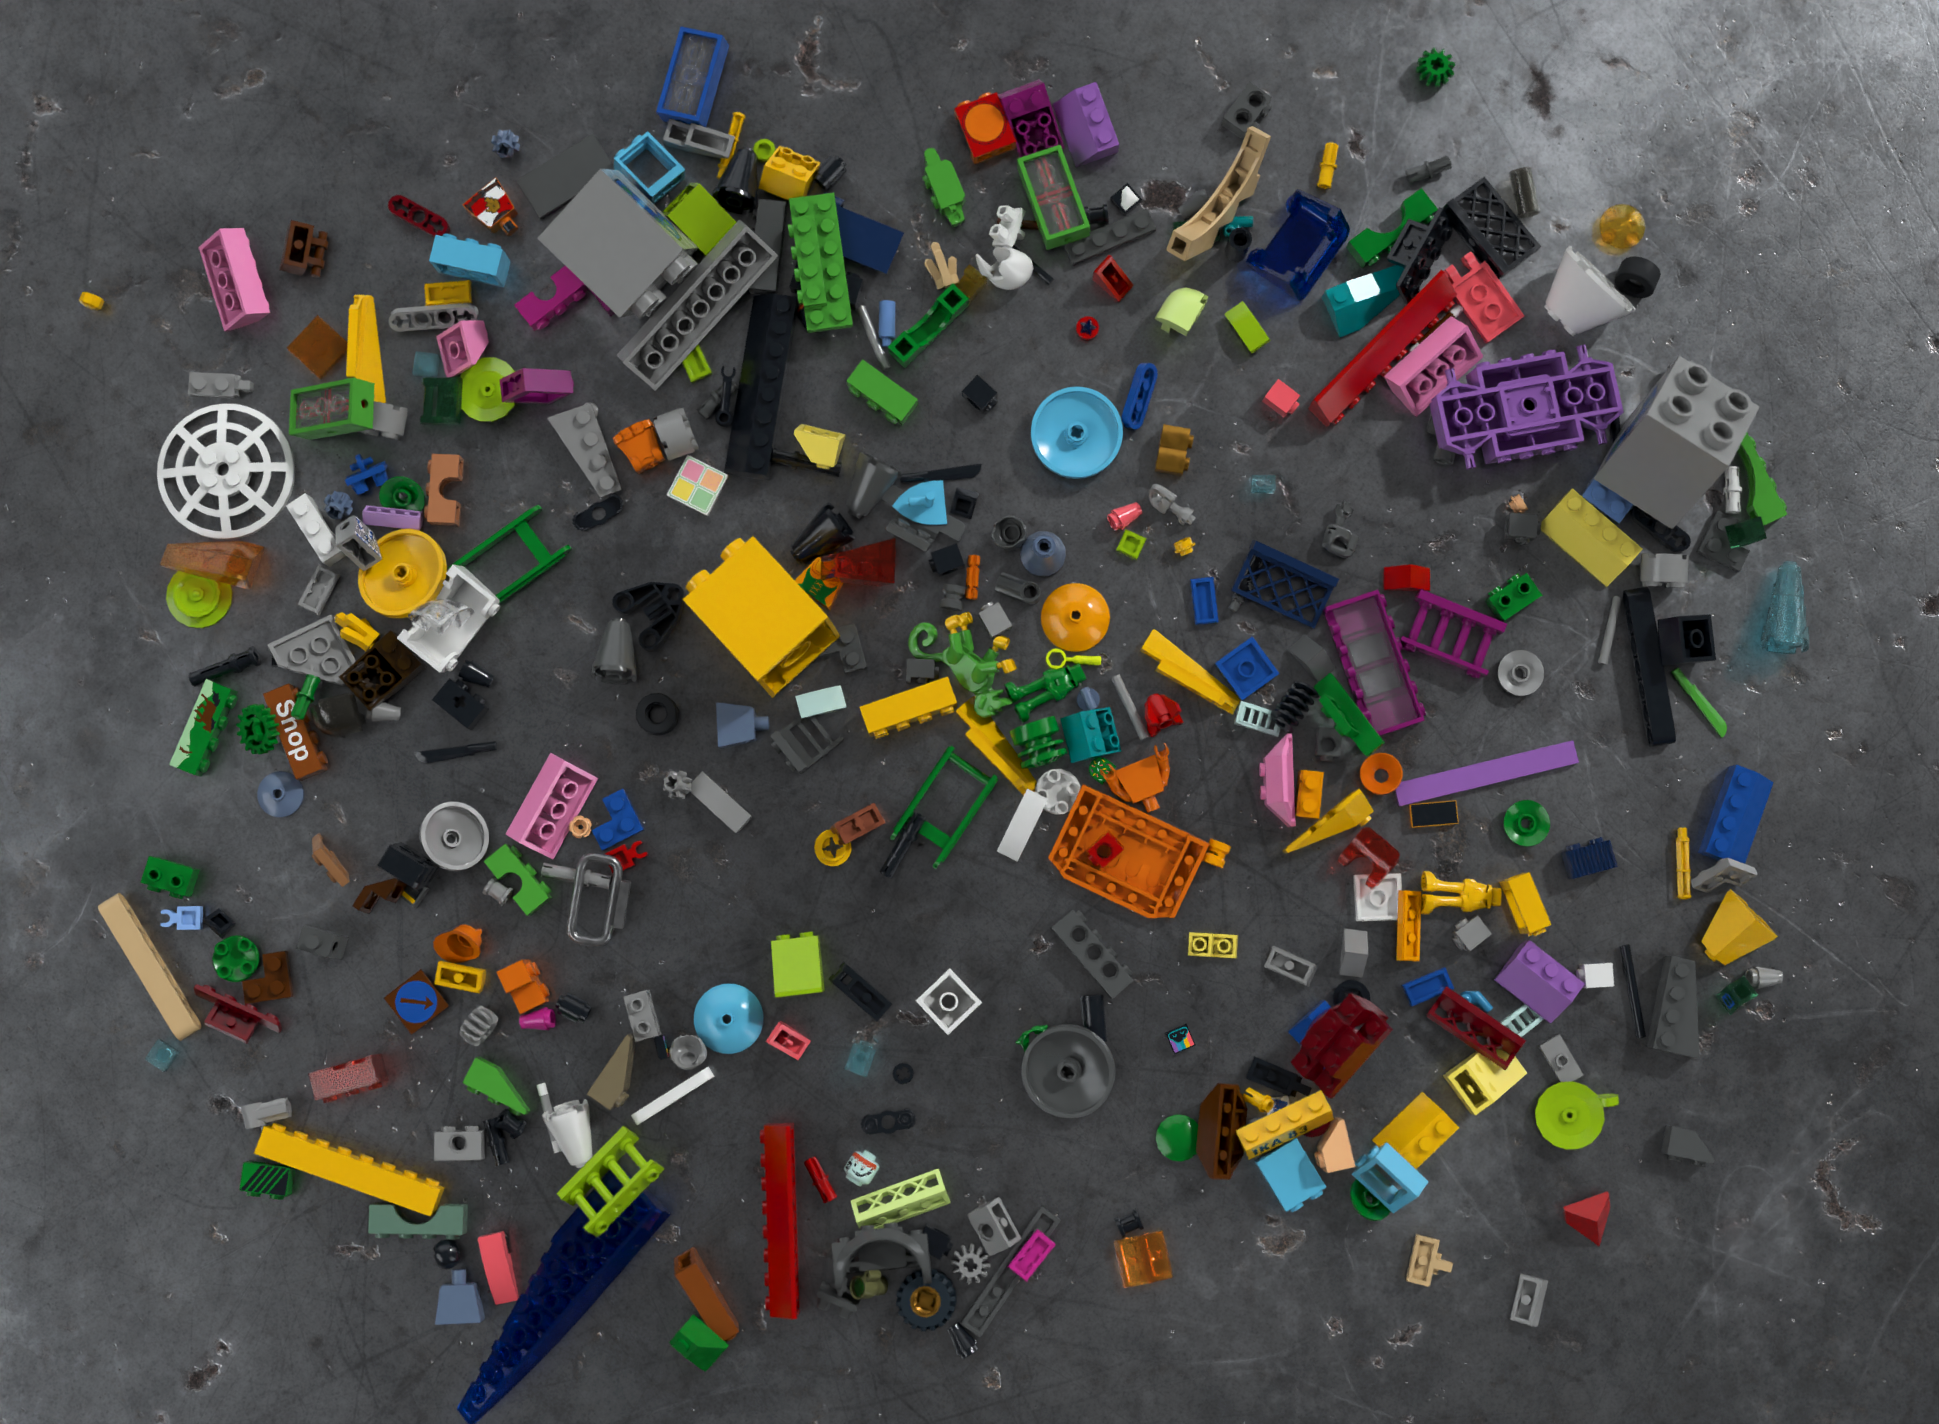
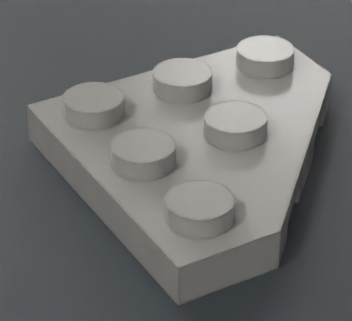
[267,615,356,686]

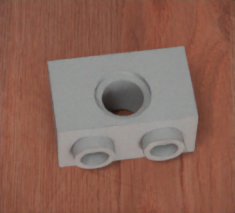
[434,1126,486,1161]
[967,1197,1021,1257]

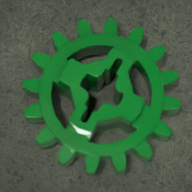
[236,704,280,755]

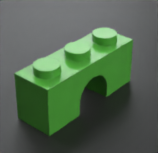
[484,844,552,916]

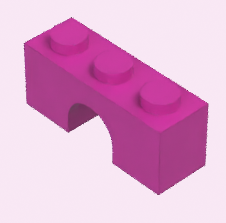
[514,265,588,331]

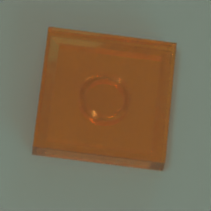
[287,315,348,379]

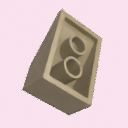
[587,1033,636,1110]

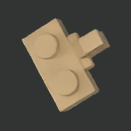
[1405,1234,1453,1287]

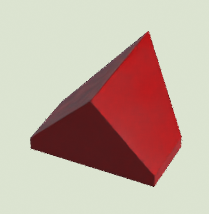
[1563,1191,1610,1246]

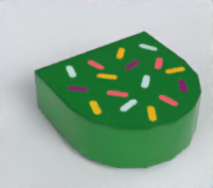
[1089,757,1116,785]

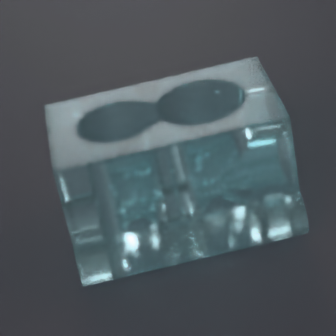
[1251,475,1276,493]

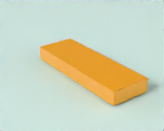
[1396,890,1421,961]

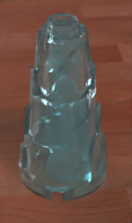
[1761,561,1810,654]

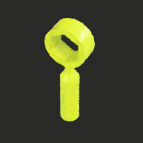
[1046,648,1101,669]

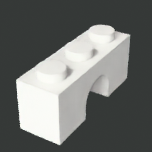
[286,493,346,567]

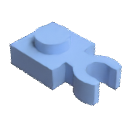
[160,906,203,930]

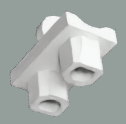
[989,205,1026,248]

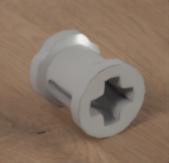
[483,876,514,906]

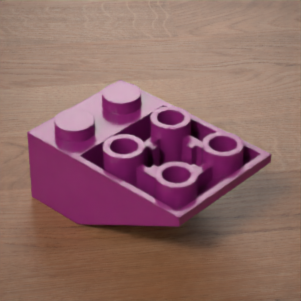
[998,80,1064,158]

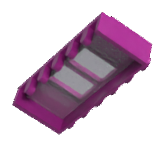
[1323,589,1426,736]

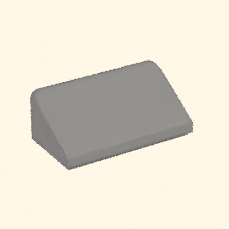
[1510,1274,1548,1327]

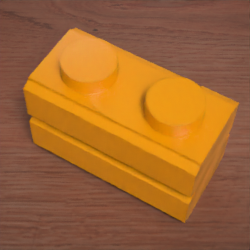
[1295,770,1324,820]

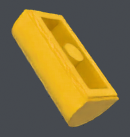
[434,961,486,994]

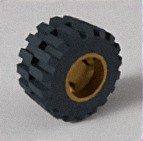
[896,1269,957,1332]

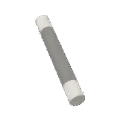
[536,1083,562,1153]

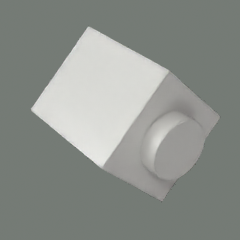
[1576,963,1614,988]

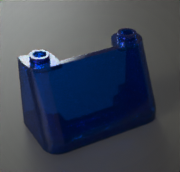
[1245,188,1350,301]

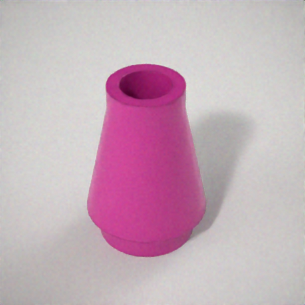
[519,1007,556,1031]

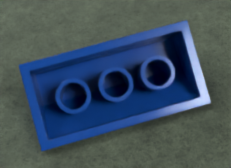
[1698,765,1774,864]

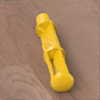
[717,112,746,180]
[1675,828,1692,900]

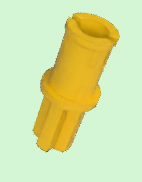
[1317,142,1339,189]

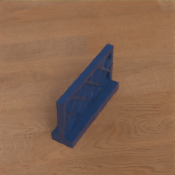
[1231,540,1339,629]

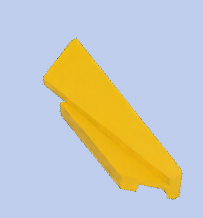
[1140,629,1241,715]
[955,696,1037,796]

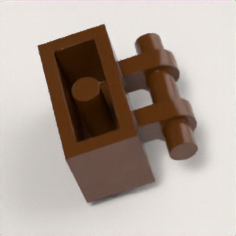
[280,220,328,277]

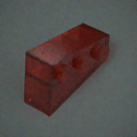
[821,538,896,586]
[308,1053,388,1103]

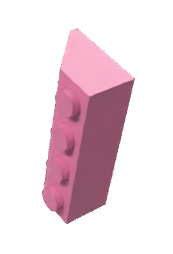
[199,228,270,332]
[1384,316,1483,417]
[506,753,598,859]

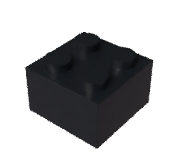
[1657,614,1716,666]

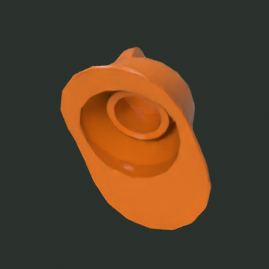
[433,924,482,963]

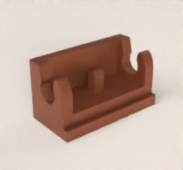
[830,803,885,845]

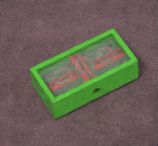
[1017,145,1090,250]
[289,378,375,440]

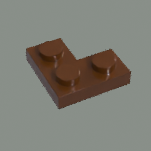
[242,951,293,1004]

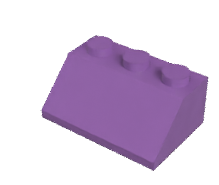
[1053,82,1119,167]
[1494,940,1585,1023]

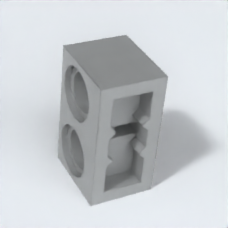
[623,990,662,1042]

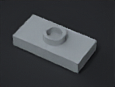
[297,564,340,616]
[1538,1034,1583,1082]

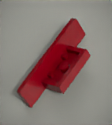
[194,984,282,1044]

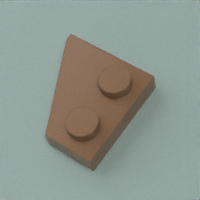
[312,833,350,887]

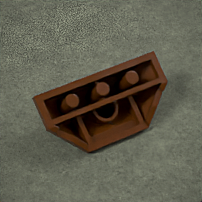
[1196,1083,1248,1180]

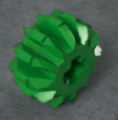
[1416,47,1455,88]

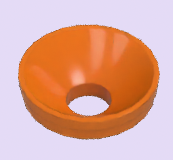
[1360,753,1403,795]

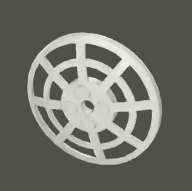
[157,404,296,540]

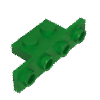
[1314,673,1384,757]

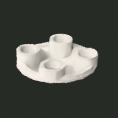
[1035,769,1081,815]

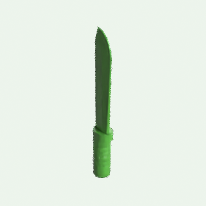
[1671,667,1727,738]

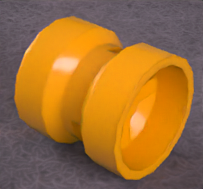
[1202,838,1231,869]

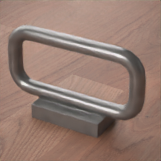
[567,853,632,947]

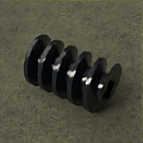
[1270,681,1319,733]

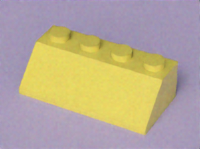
[1541,488,1643,587]

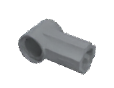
[241,1097,292,1129]

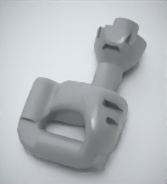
[1149,484,1196,526]

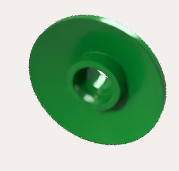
[379,476,425,511]
[1503,800,1550,846]
[1350,1179,1391,1221]

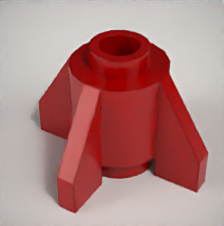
[1144,693,1183,737]

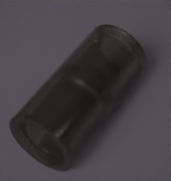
[1509,167,1540,218]

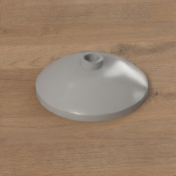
[419,802,489,871]

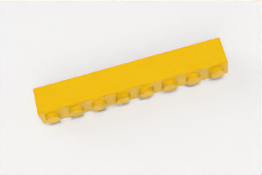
[254,1123,445,1216]

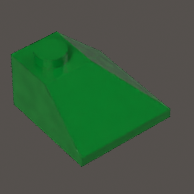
[669,1314,729,1372]

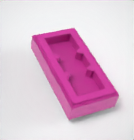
[1008,1229,1056,1282]

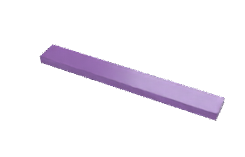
[1394,740,1579,807]

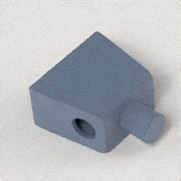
[716,703,770,748]
[435,1269,485,1325]

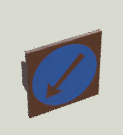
[384,969,449,1035]

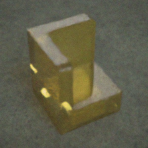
[955,264,987,305]

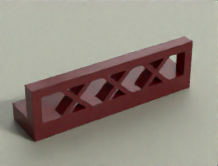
[1426,986,1526,1070]

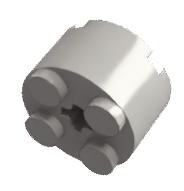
[359,401,408,441]
[653,407,699,461]
[1640,553,1689,588]

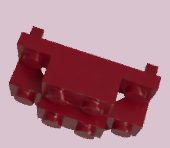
[1290,993,1393,1099]

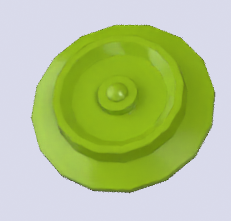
[457,357,515,422]
[166,563,233,628]
[1535,1081,1605,1150]

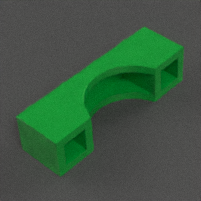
[1346,188,1438,269]
[888,283,969,369]

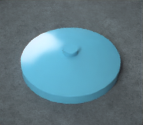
[1031,387,1123,479]

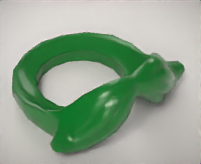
[1016,1025,1048,1052]

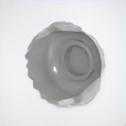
[669,1035,707,1070]

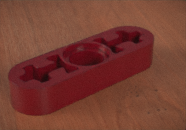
[388,195,450,238]

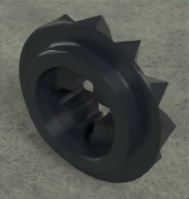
[1333,980,1370,1005]

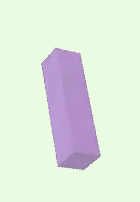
[362,505,423,531]

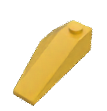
[1282,789,1374,854]

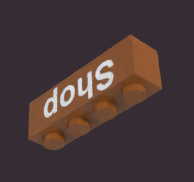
[263,683,328,781]

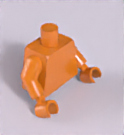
[1100,743,1170,813]

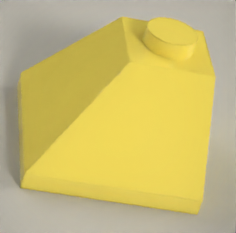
[794,424,846,469]

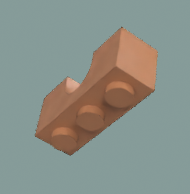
[424,454,464,527]

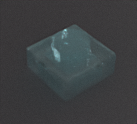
[412,351,440,378]
[145,1039,179,1072]

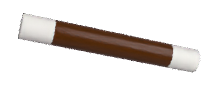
[1408,304,1463,353]

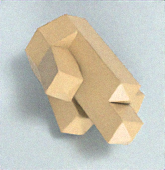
[924,242,959,290]

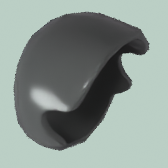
[991,516,1027,550]

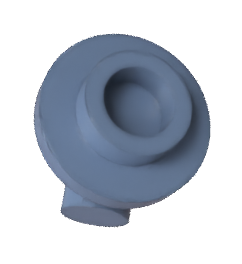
[1077,687,1100,711]

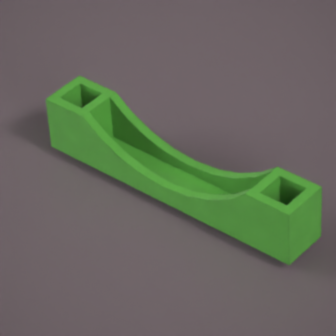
[1737,433,1788,529]

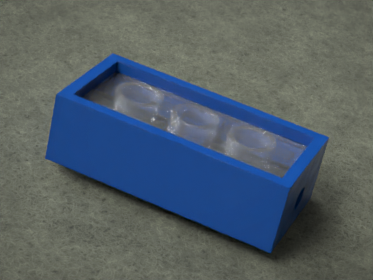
[656,26,729,127]

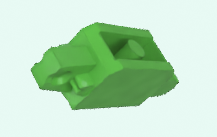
[922,148,965,227]

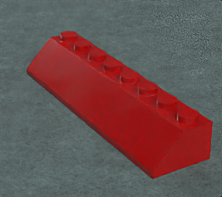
[1308,270,1457,428]
[760,1123,800,1319]

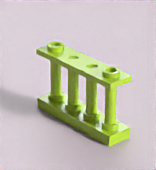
[557,1126,664,1237]

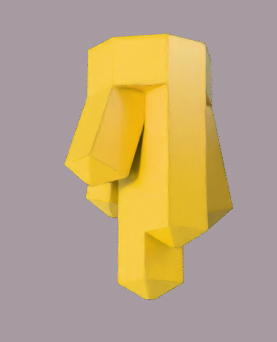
[335,612,381,652]

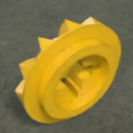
[814,829,851,866]

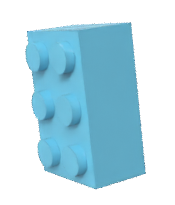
[429,233,511,287]

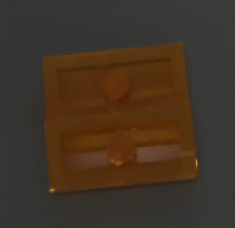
[1113,1230,1173,1288]

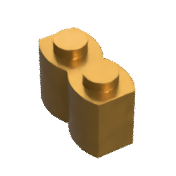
[1155,424,1194,476]

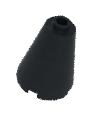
[712,147,758,214]
[790,502,856,563]

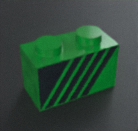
[239,1160,296,1200]

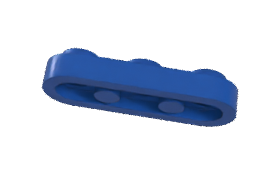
[1122,363,1158,429]

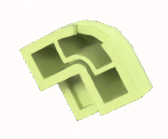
[1154,288,1209,336]

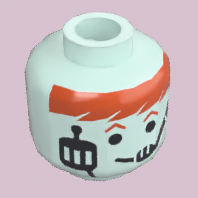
[844,1150,879,1187]

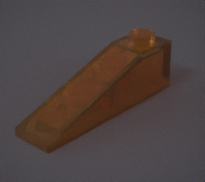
[160,541,265,590]

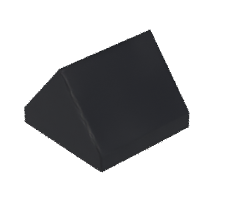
[203,908,236,939]

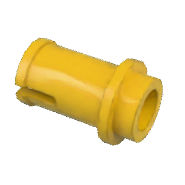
[1243,1087,1274,1113]

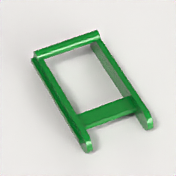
[448,505,572,605]
[890,746,999,869]

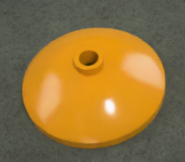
[1041,583,1110,652]

